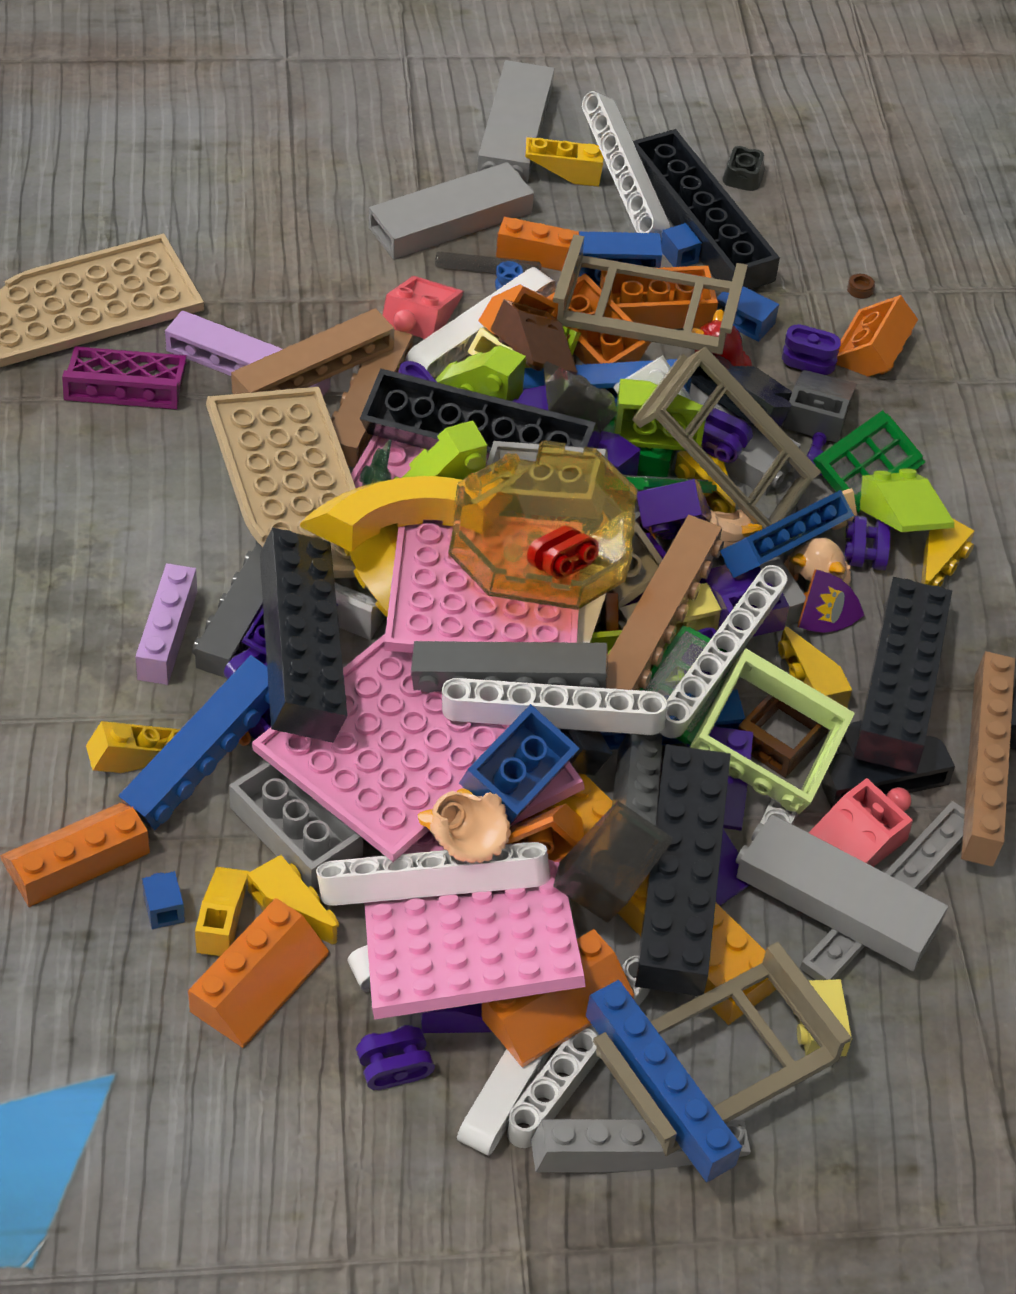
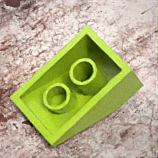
[614,379,706,451]
[860,469,955,532]

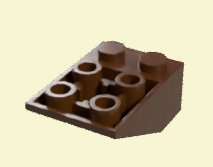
[490,299,577,377]

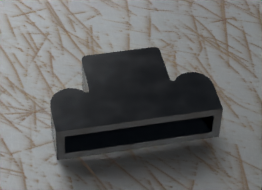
[691,352,792,430]
[821,719,955,808]

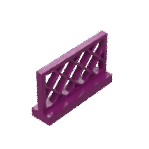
[62,346,187,409]

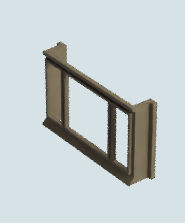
[553,234,748,354]
[632,346,821,529]
[593,942,852,1157]

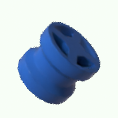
[495,261,523,290]

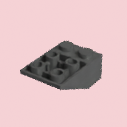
[783,369,857,442]

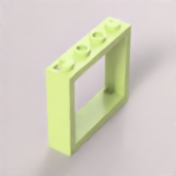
[690,648,855,814]

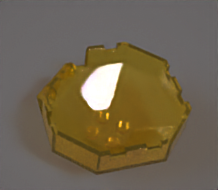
[448,440,637,610]

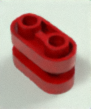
[527,525,599,580]

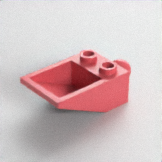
[383,276,464,339]
[809,778,913,867]

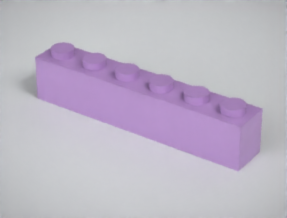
[165,310,330,396]

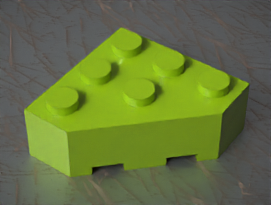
[435,345,526,401]
[394,421,487,484]

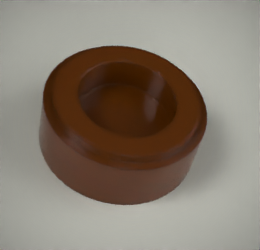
[847,273,875,299]

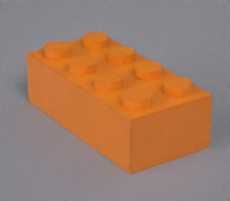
[599,266,718,329]

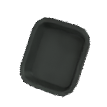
[722,146,765,191]

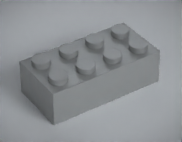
[229,761,363,889]

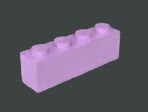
[135,563,197,685]

